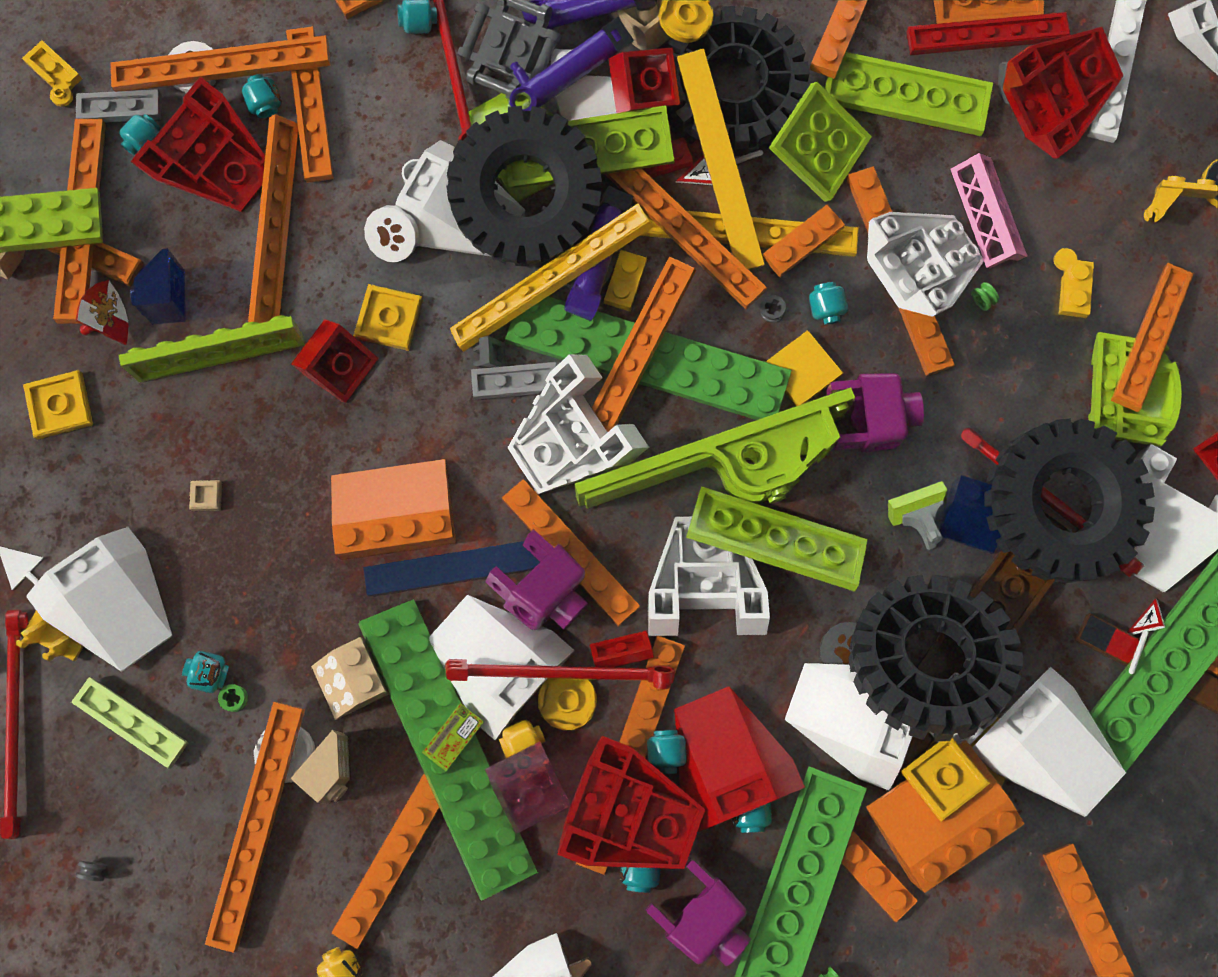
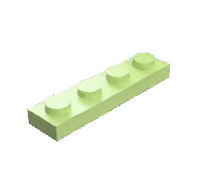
[71,677,189,768]

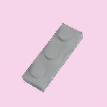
[76,89,161,122]
[471,362,556,400]

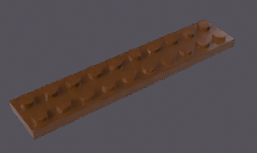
[904,503,1079,765]

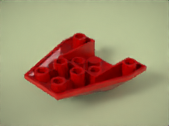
[674,686,805,832]

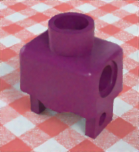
[827,373,924,453]
[485,529,588,630]
[645,859,751,966]

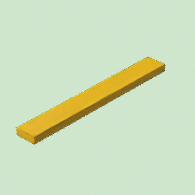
[677,49,765,270]
[450,204,653,352]
[640,211,859,257]

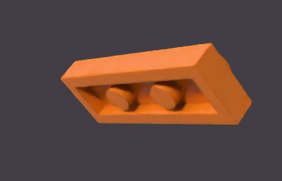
[762,205,845,278]
[841,831,918,922]

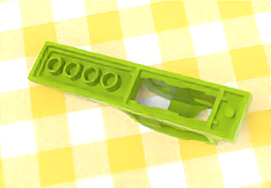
[575,387,855,509]

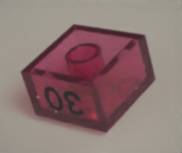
[485,742,571,834]

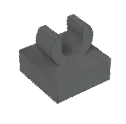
[473,336,505,368]

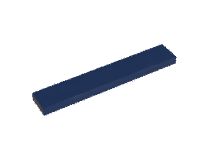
[363,541,540,597]

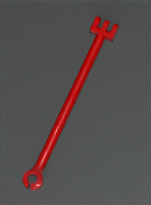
[429,0,472,141]
[961,428,1144,577]
[0,610,29,839]
[445,659,675,689]

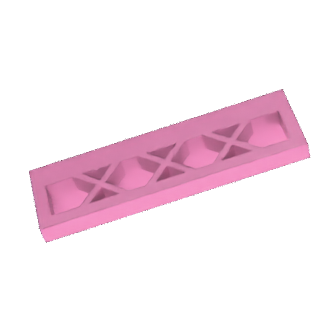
[951,153,1027,269]

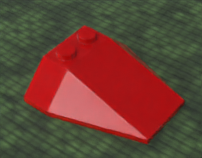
[1003,27,1124,159]
[131,77,265,212]
[557,736,705,869]

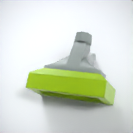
[888,481,947,550]

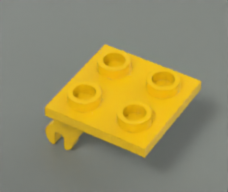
[1143,176,1218,223]
[16,610,84,661]

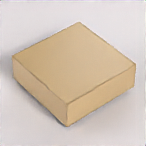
[189,480,222,511]

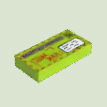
[422,703,484,771]

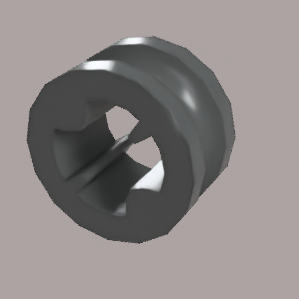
[760,295,786,323]
[75,861,107,881]

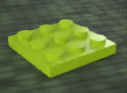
[769,82,872,202]

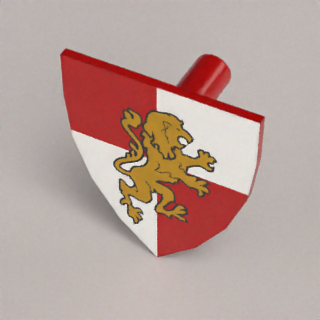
[76,280,128,345]

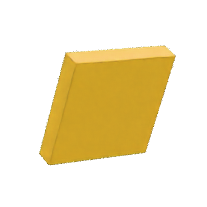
[353,284,423,351]
[766,330,843,406]
[23,370,93,440]
[901,737,990,822]

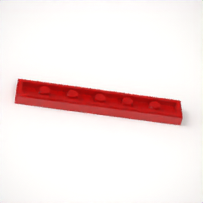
[906,12,1071,55]

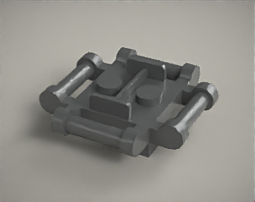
[457,0,562,101]

